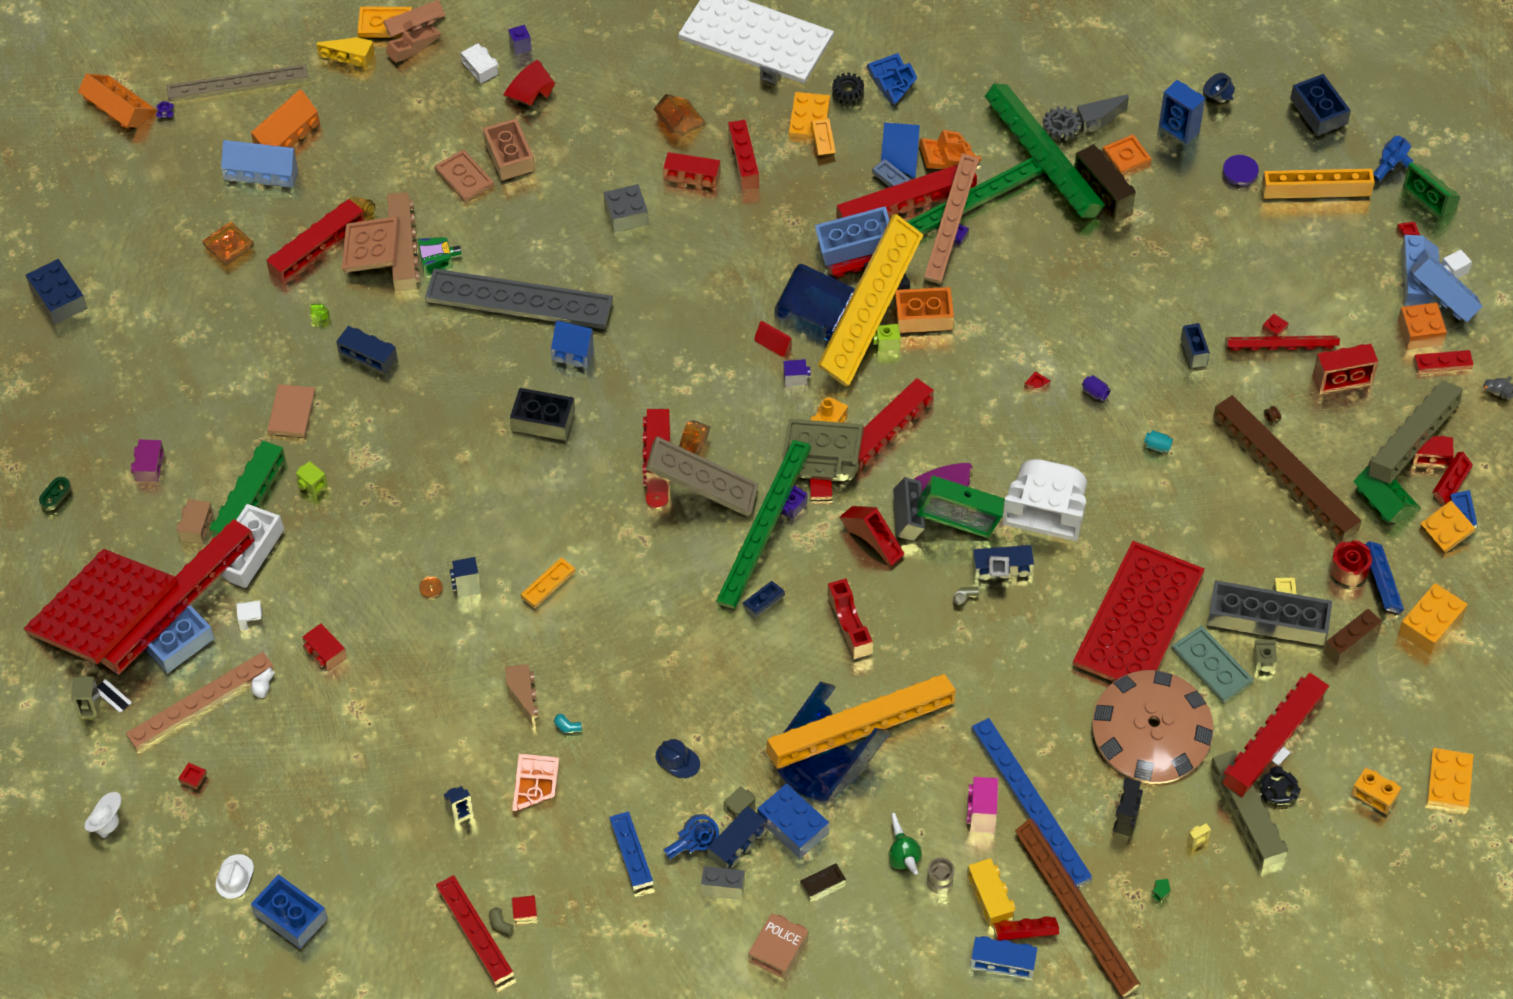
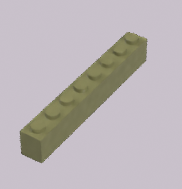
[1368,380,1463,484]

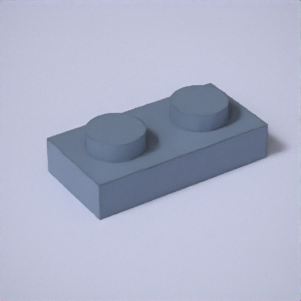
[872,159,910,187]

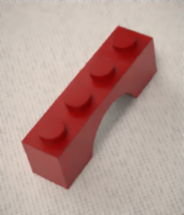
[728,119,759,190]
[827,578,873,659]

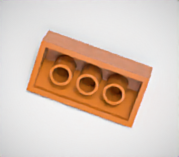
[78,73,157,129]
[251,89,320,148]

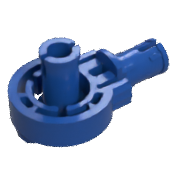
[1373,136,1413,182]
[663,814,719,860]

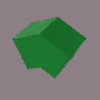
[1151,879,1171,904]

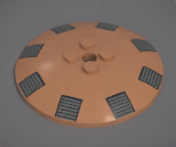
[1092,670,1213,784]

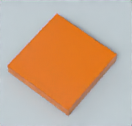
[1102,134,1152,175]

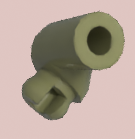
[953,587,979,605]
[489,907,513,935]

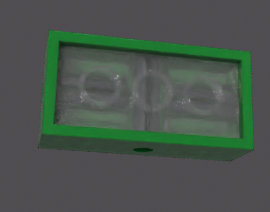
[917,475,1005,538]

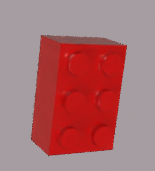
[1312,344,1379,393]

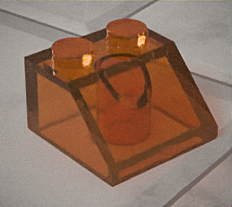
[653,94,706,136]

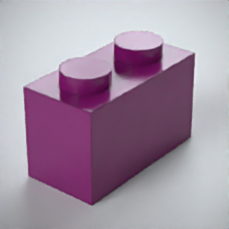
[131,439,164,482]

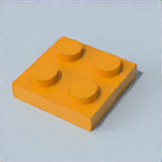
[1420,501,1476,553]

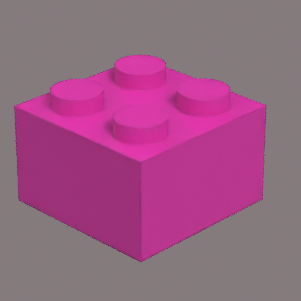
[967,777,998,833]

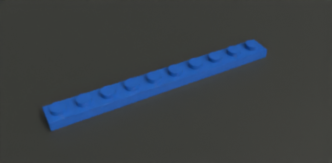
[971,718,1093,887]

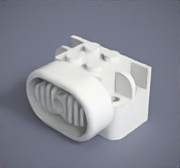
[1002,459,1087,542]

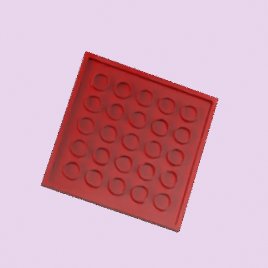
[23,549,178,664]

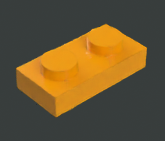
[811,118,836,157]

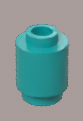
[1144,430,1173,453]

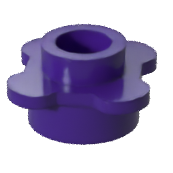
[156,101,174,118]

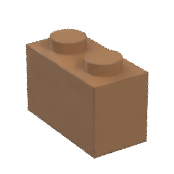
[177,499,213,544]

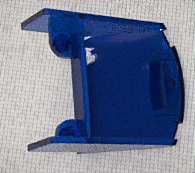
[775,681,890,802]

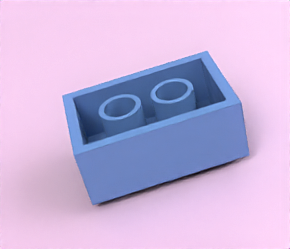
[145,605,215,674]

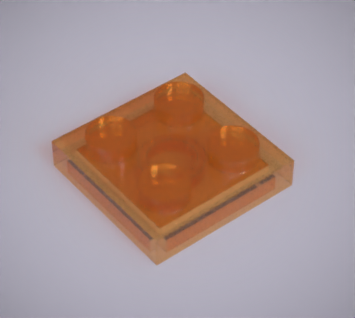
[202,222,254,266]

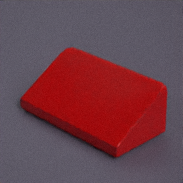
[754,321,792,357]

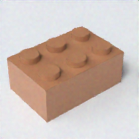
[483,118,535,181]

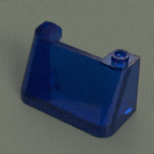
[774,264,855,341]

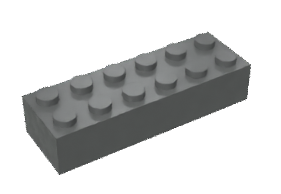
[1207,580,1332,646]

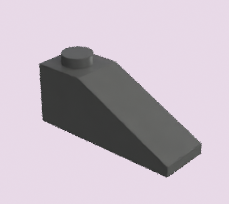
[1077,94,1129,133]

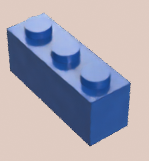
[970,936,1037,979]

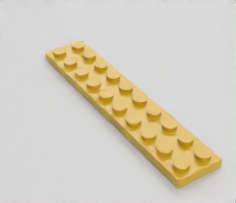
[817,214,923,387]

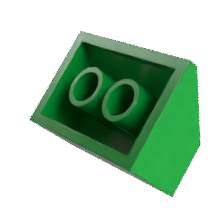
[1403,162,1460,219]
[1353,466,1421,523]

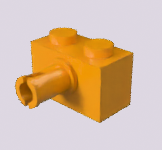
[810,397,848,423]

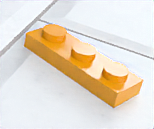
[521,557,576,609]

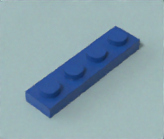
[1365,541,1404,614]
[609,811,653,890]

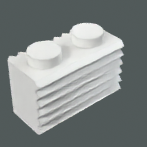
[460,43,498,84]

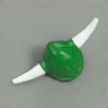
[889,813,922,875]

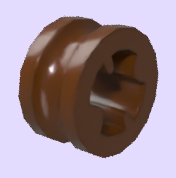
[1264,406,1281,425]

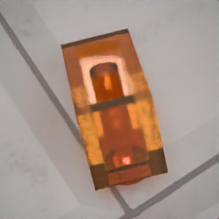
[679,420,711,455]

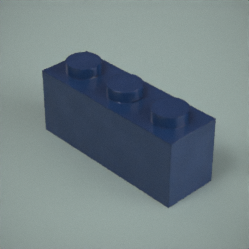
[336,326,397,374]
[972,545,1034,580]
[707,806,767,869]

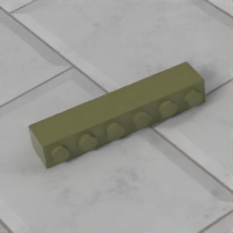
[1210,750,1288,868]

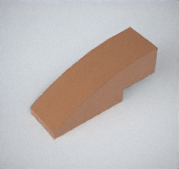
[386,24,441,63]

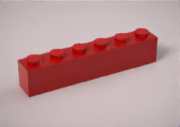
[266,199,365,283]
[858,378,934,470]

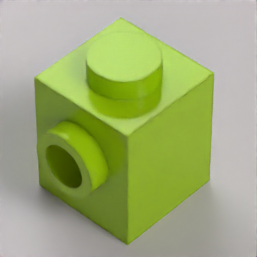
[873,324,901,352]
[296,461,327,496]

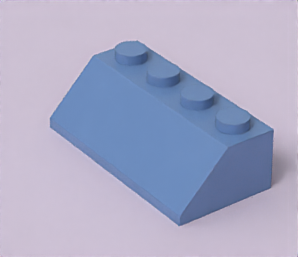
[221,140,298,187]
[1401,235,1442,308]
[1411,249,1483,322]

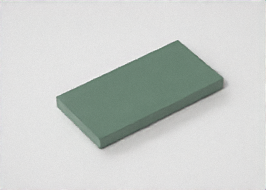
[1171,625,1254,704]

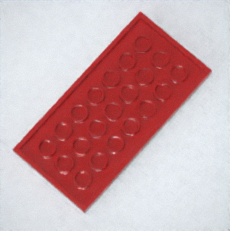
[1072,541,1205,682]

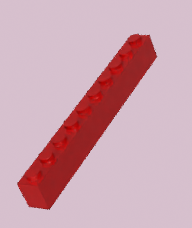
[101,519,255,675]

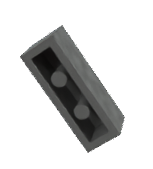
[893,477,925,541]

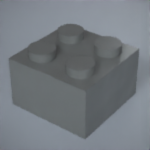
[603,184,649,233]

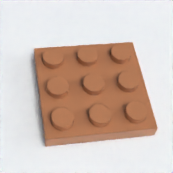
[342,216,400,273]

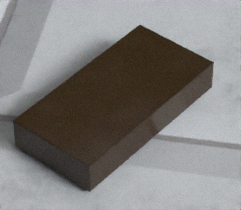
[800,863,846,900]

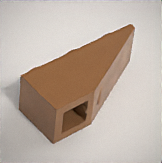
[505,664,539,726]

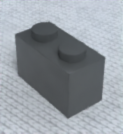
[701,866,745,900]

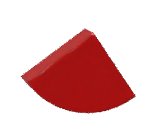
[1397,221,1420,236]
[1024,371,1051,390]

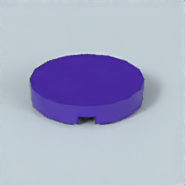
[1223,155,1259,186]

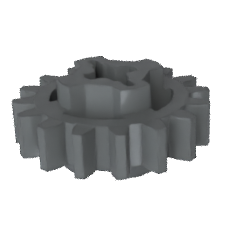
[1043,106,1081,141]

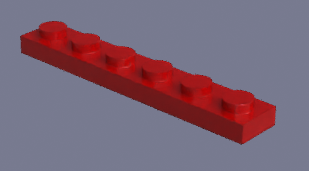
[1225,335,1340,350]
[436,875,514,985]

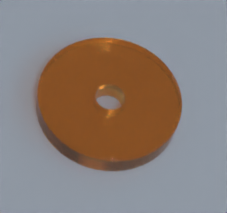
[419,577,443,598]

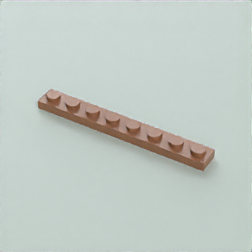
[923,153,979,285]
[126,652,274,751]

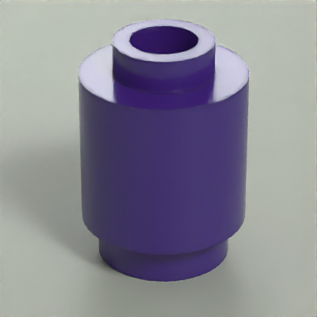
[1082,375,1111,401]

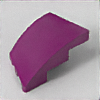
[914,463,973,492]

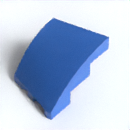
[866,53,917,105]
[881,123,920,179]

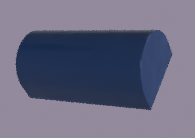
[743,581,785,619]

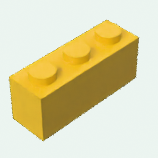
[967,858,1016,927]

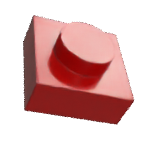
[1262,314,1289,336]
[178,762,207,790]

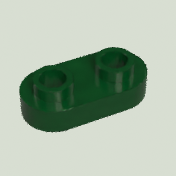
[39,477,71,511]

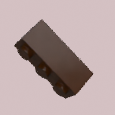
[1323,609,1382,666]

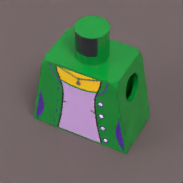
[418,237,462,277]

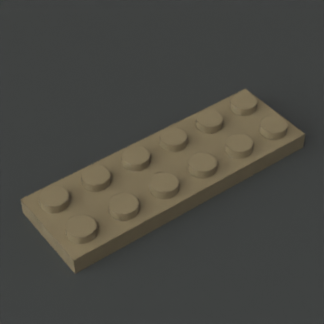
[646,436,759,517]

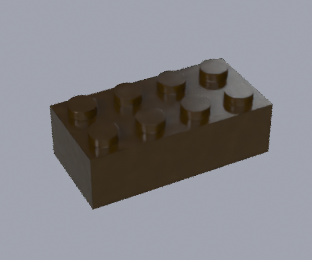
[1074,144,1136,223]

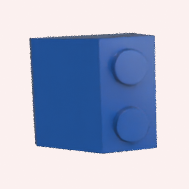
[551,321,594,368]

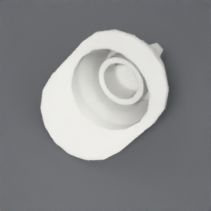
[84,792,121,838]
[216,854,254,899]

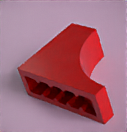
[839,506,905,566]

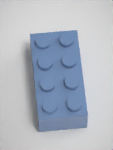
[815,206,889,266]

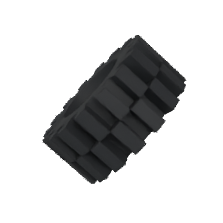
[832,72,864,106]

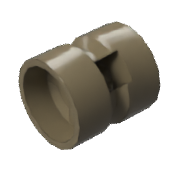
[927,857,954,894]

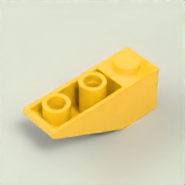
[316,37,375,68]

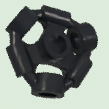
[1259,766,1301,805]

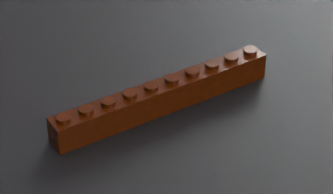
[1213,395,1362,542]

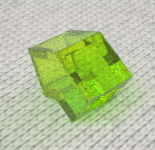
[310,304,330,323]

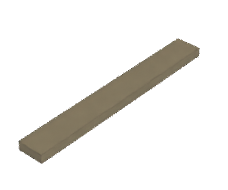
[166,64,309,102]

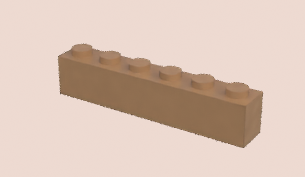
[387,192,420,291]

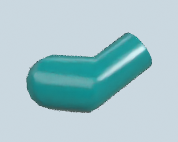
[554,714,582,733]

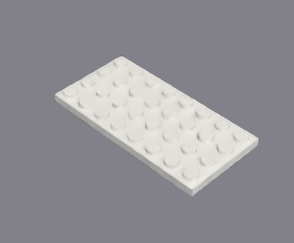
[678,0,834,84]

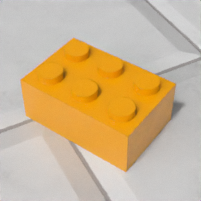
[1398,583,1468,655]

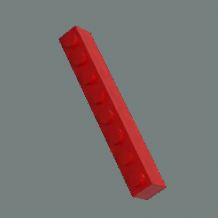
[836,164,977,219]
[1222,672,1329,797]

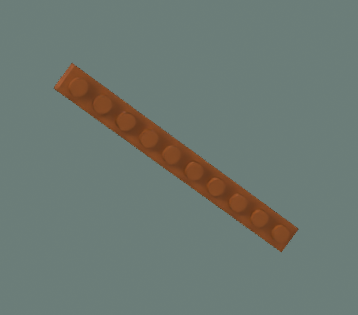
[1015,818,1141,997]

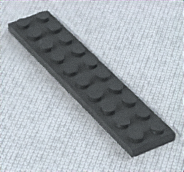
[425,269,613,329]

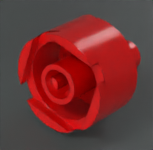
[1330,540,1372,587]

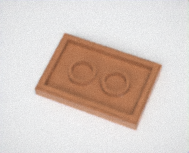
[434,149,495,203]
[267,384,316,437]

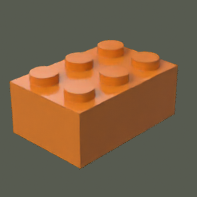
[895,287,954,333]

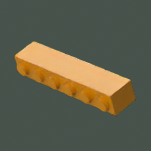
[1261,168,1375,199]

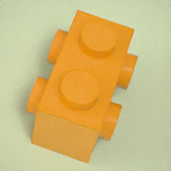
[1351,768,1402,815]

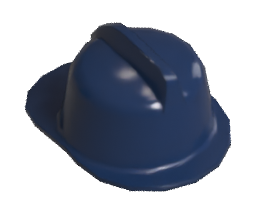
[1203,72,1235,103]
[655,739,700,779]

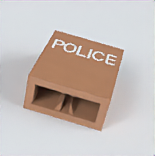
[748,913,809,980]

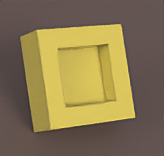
[1274,578,1297,595]
[1188,823,1211,848]

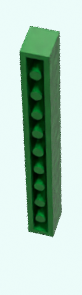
[984,83,1105,218]

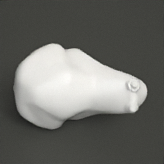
[251,667,275,698]

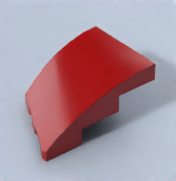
[503,60,556,106]

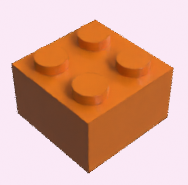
[1398,303,1447,350]

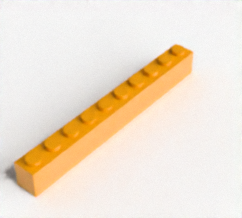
[766,674,956,769]

